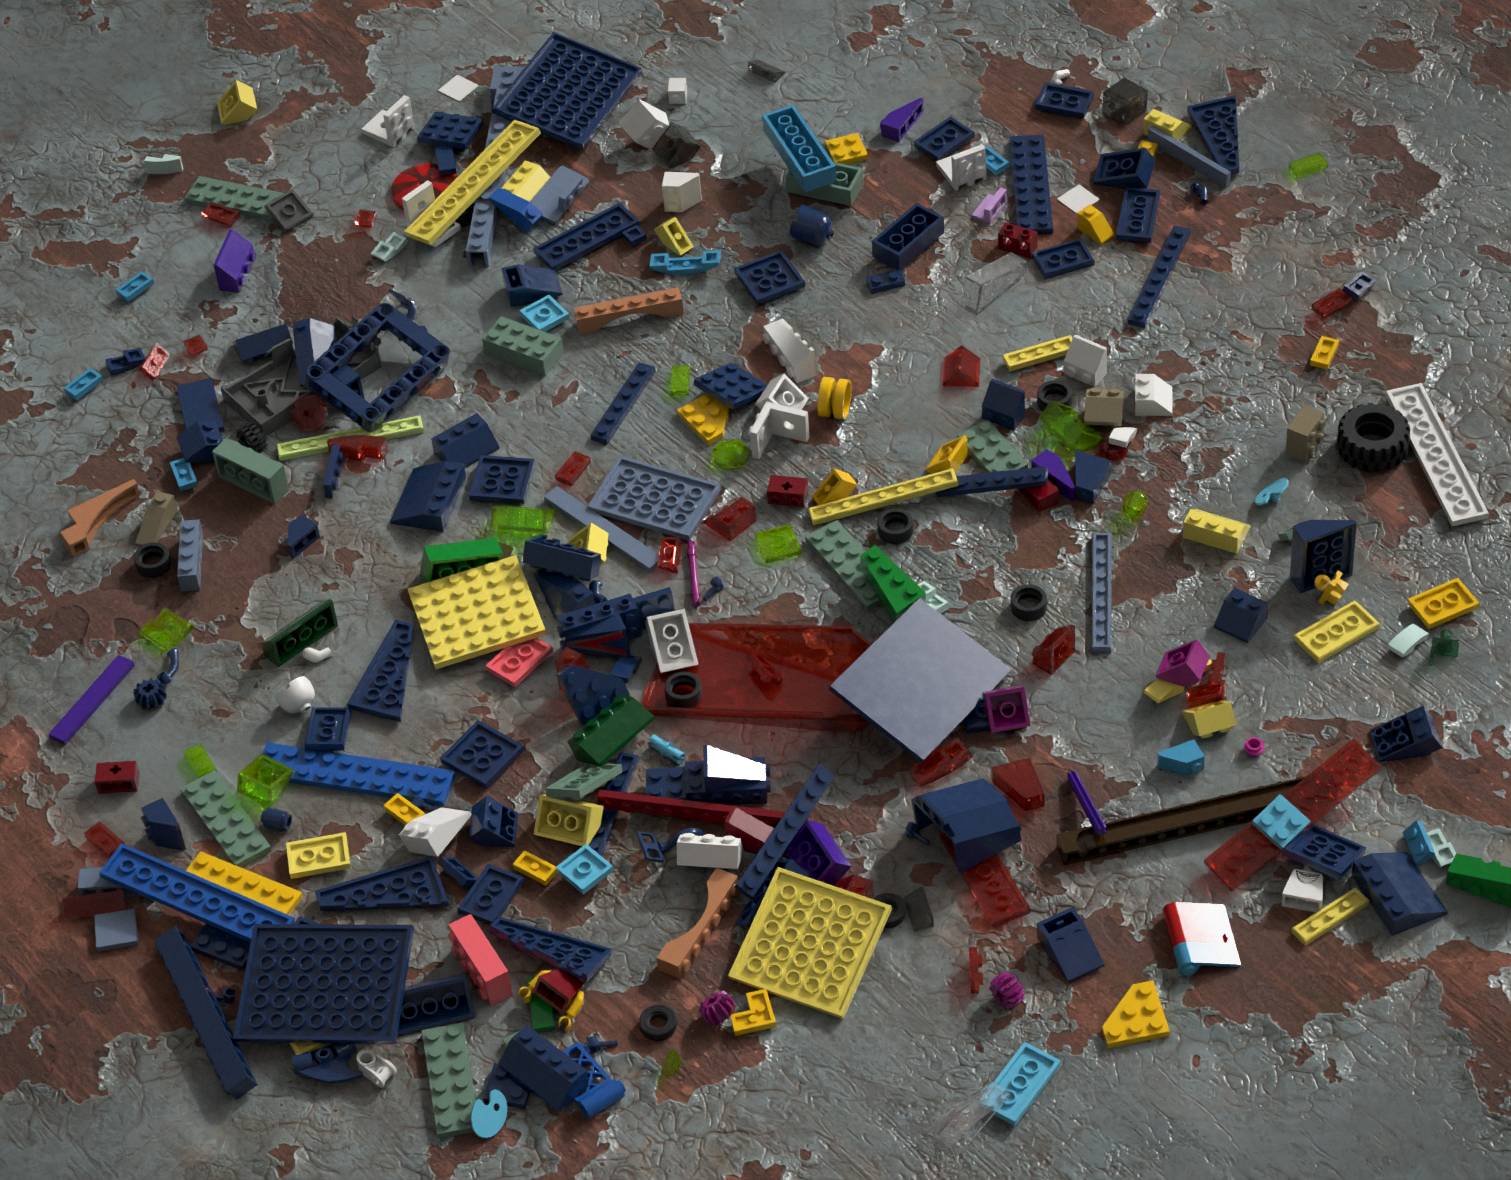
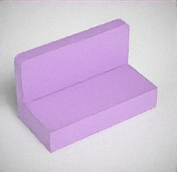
[972,187,1007,224]

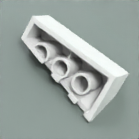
[762,319,816,383]

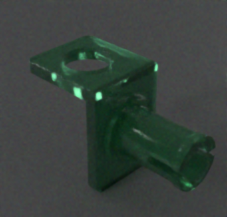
[1429,629,1459,666]

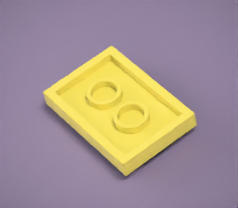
[286,832,351,879]

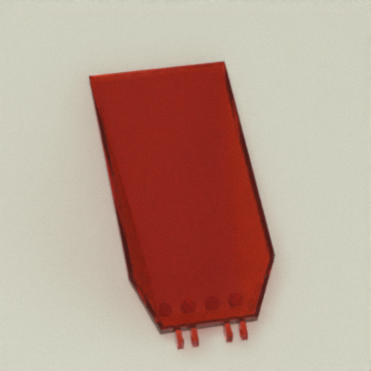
[641,623,872,732]

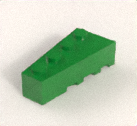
[420,538,503,583]
[860,545,926,623]

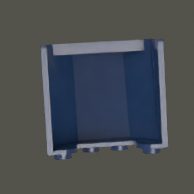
[911,778,1021,873]

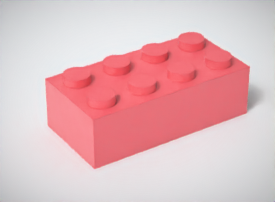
[448,914,513,1006]

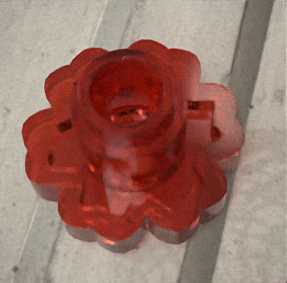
[292,394,328,432]

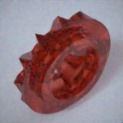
[1098,438,1128,461]

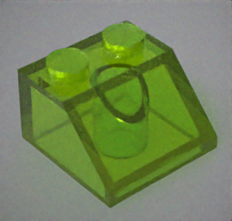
[237,753,294,807]

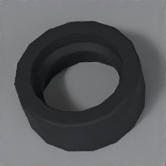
[1037,380,1072,415]
[877,509,913,544]
[134,542,171,578]
[1011,584,1047,621]
[664,672,702,709]

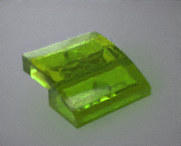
[139,607,195,652]

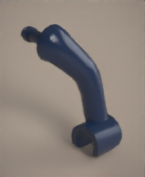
[157,648,179,684]

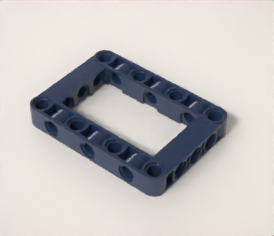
[305,303,450,432]

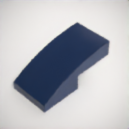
[105,348,146,375]
[609,655,642,683]

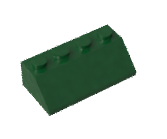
[261,599,338,667]
[567,695,655,767]

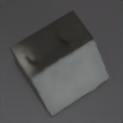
[652,122,701,169]

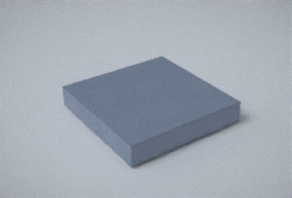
[94,908,138,952]

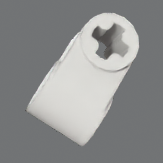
[357,1049,397,1088]

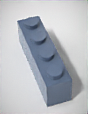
[177,519,203,591]
[78,867,142,900]

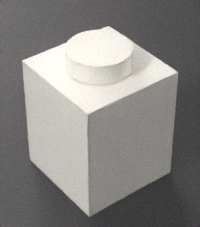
[668,78,687,104]

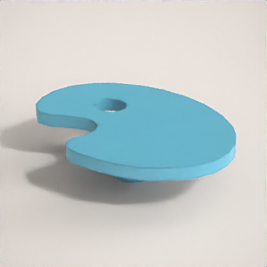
[1255,478,1289,506]
[470,1089,507,1138]

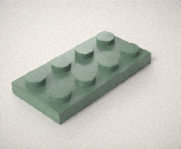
[957,420,1028,473]
[545,763,622,800]

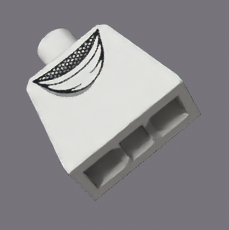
[1282,865,1323,912]

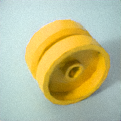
[817,377,852,419]

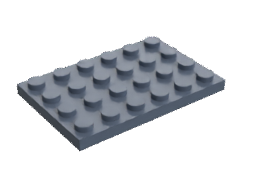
[588,456,721,541]

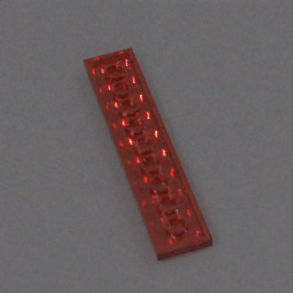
[1203,738,1382,892]

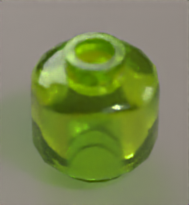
[1121,490,1149,519]

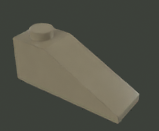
[136,491,177,547]

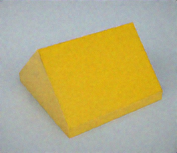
[925,435,968,474]

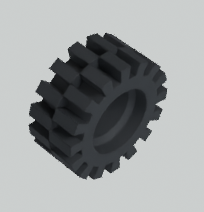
[235,422,268,454]

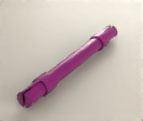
[687,540,701,607]

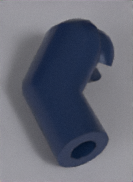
[1190,182,1209,205]
[589,580,607,603]

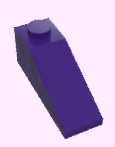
[880,98,924,142]
[1031,449,1075,501]

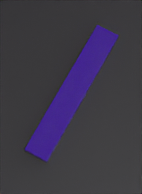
[49,655,135,745]

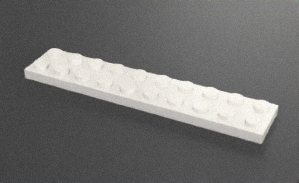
[1386,383,1489,526]

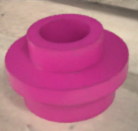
[1244,737,1264,756]

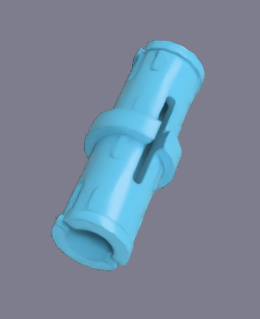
[648,735,686,764]

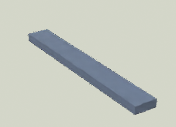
[544,486,663,572]
[1092,533,1111,653]

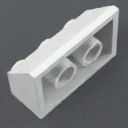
[677,833,744,869]

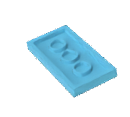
[978,1042,1061,1126]

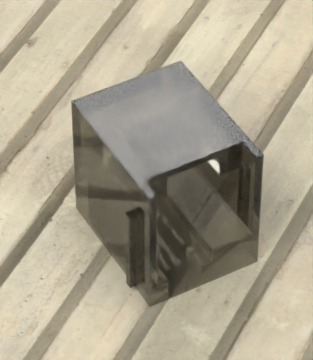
[1102,77,1148,125]

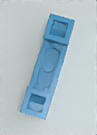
[650,250,721,275]

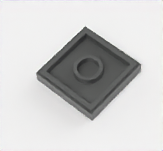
[264,189,313,233]

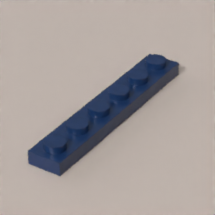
[590,362,656,445]
[935,466,1048,497]

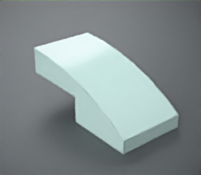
[144,154,183,174]
[371,232,408,262]
[918,581,950,614]
[1387,624,1429,657]
[1427,828,1456,868]

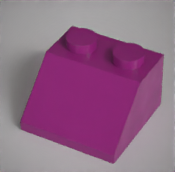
[1155,639,1210,687]
[982,685,1031,733]

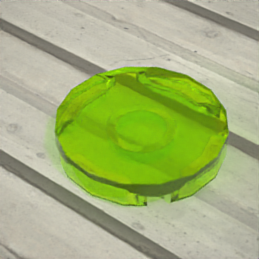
[712,439,749,470]

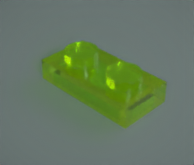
[183,743,217,779]

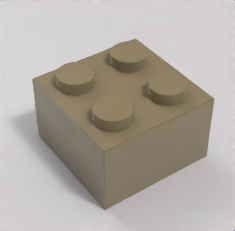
[1286,405,1326,462]

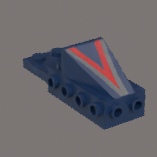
[557,587,675,658]
[646,745,771,805]

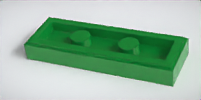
[527,977,555,1033]

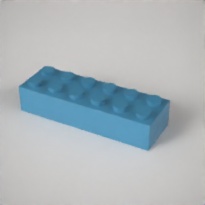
[762,105,837,192]

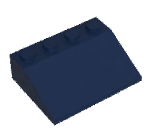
[390,461,466,532]
[1290,520,1357,594]
[1351,852,1448,936]

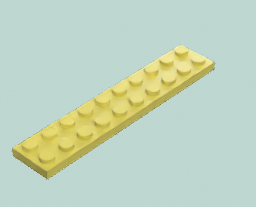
[404,120,541,246]

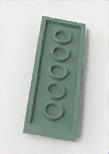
[185,176,284,221]
[805,520,883,611]
[180,770,272,867]
[422,1023,476,1139]

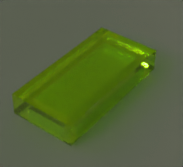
[1289,152,1328,178]
[670,365,690,396]

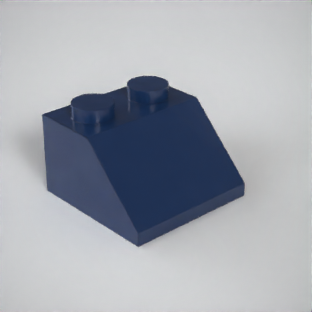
[982,379,1025,431]
[176,420,223,463]
[1214,587,1268,643]
[140,798,186,851]

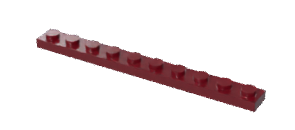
[598,790,785,828]

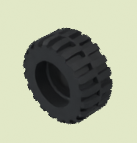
[1337,403,1410,473]

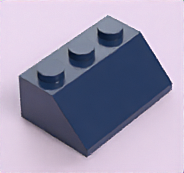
[232,323,293,363]
[431,413,500,468]

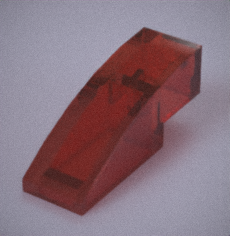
[327,435,388,462]
[909,738,973,786]

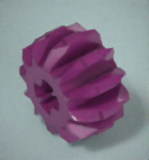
[989,972,1025,1009]
[699,991,736,1026]

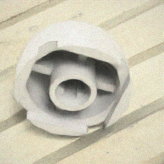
[275,676,315,714]

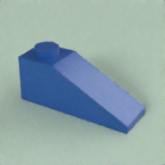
[488,187,543,234]

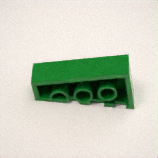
[1446,854,1511,908]

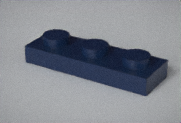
[323,445,344,498]

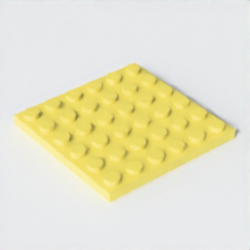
[408,555,547,669]
[728,867,892,1019]

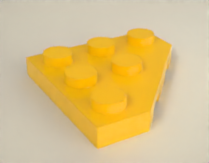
[677,393,730,446]
[1102,980,1170,1048]

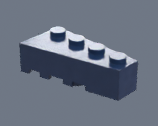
[522,534,601,581]

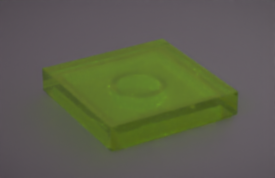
[755,523,802,564]

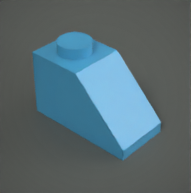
[1157,739,1205,776]

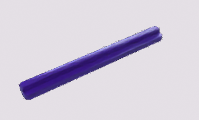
[1067,771,1106,835]

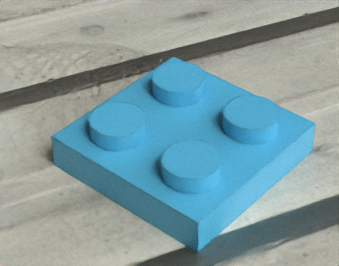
[520,295,570,332]
[1251,794,1311,851]
[556,844,614,895]

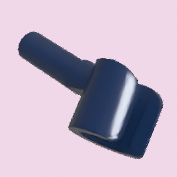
[703,576,724,601]
[411,796,437,811]
[905,822,930,845]
[215,987,235,1004]
[587,1036,618,1053]

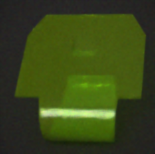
[664,1049,682,1077]

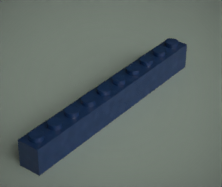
[155,926,258,1099]

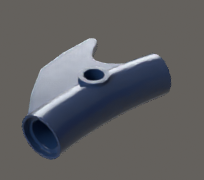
[292,1043,363,1084]

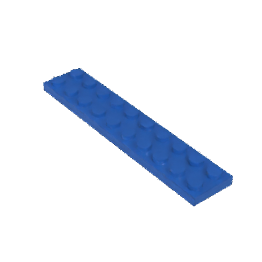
[254,742,455,806]
[99,843,295,943]

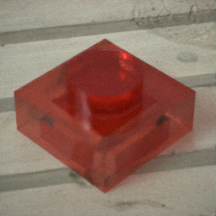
[355,209,377,228]
[183,335,208,357]

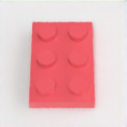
[486,638,554,688]

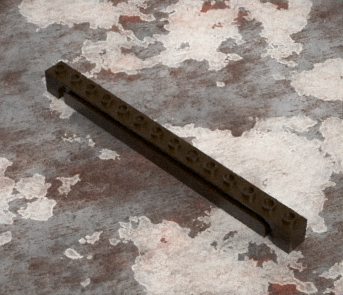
[1056,771,1338,865]

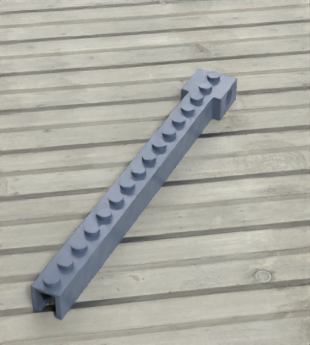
[466,66,525,267]

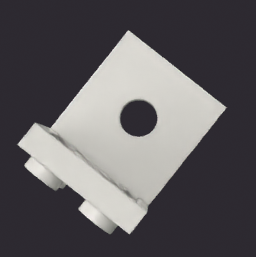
[362,95,415,147]
[936,144,986,191]
[402,180,461,247]
[748,402,810,459]

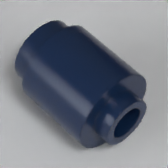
[261,807,292,831]

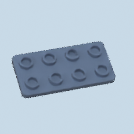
[530,166,589,223]

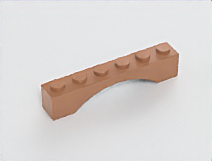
[574,287,684,335]
[657,868,739,979]

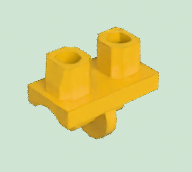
[1314,571,1349,605]

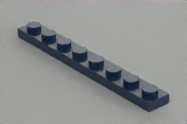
[1128,226,1191,328]
[734,764,835,899]

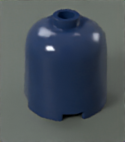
[789,205,834,246]

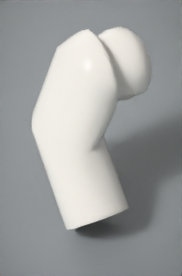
[1050,69,1070,85]
[302,647,332,663]

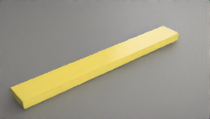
[808,468,958,526]

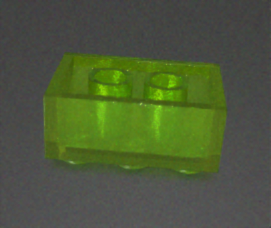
[1039,400,1105,453]
[491,505,555,536]

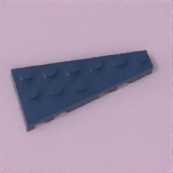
[1187,95,1239,175]
[315,856,449,911]
[489,917,612,983]

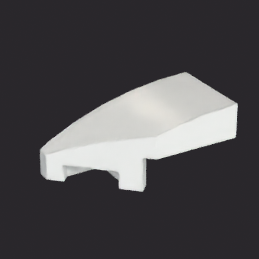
[1108,427,1137,448]

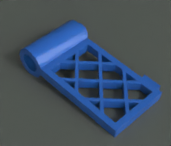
[562,1042,626,1119]

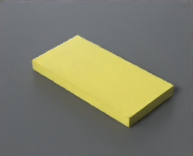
[1293,600,1380,664]

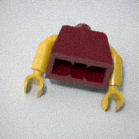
[519,969,584,1032]

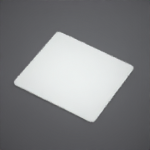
[438,75,479,101]
[1057,185,1099,213]

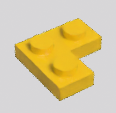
[730,989,776,1036]

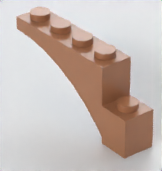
[60,479,140,558]

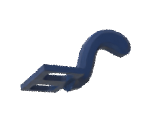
[388,289,428,332]
[636,828,704,863]

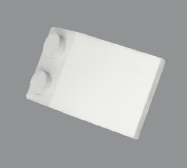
[645,609,698,674]
[399,808,472,857]

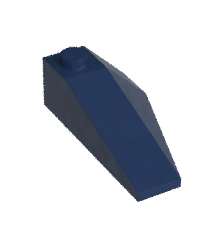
[293,318,335,387]
[534,568,595,621]
[736,859,808,926]

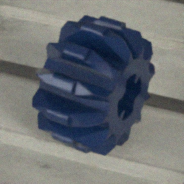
[133,678,167,711]

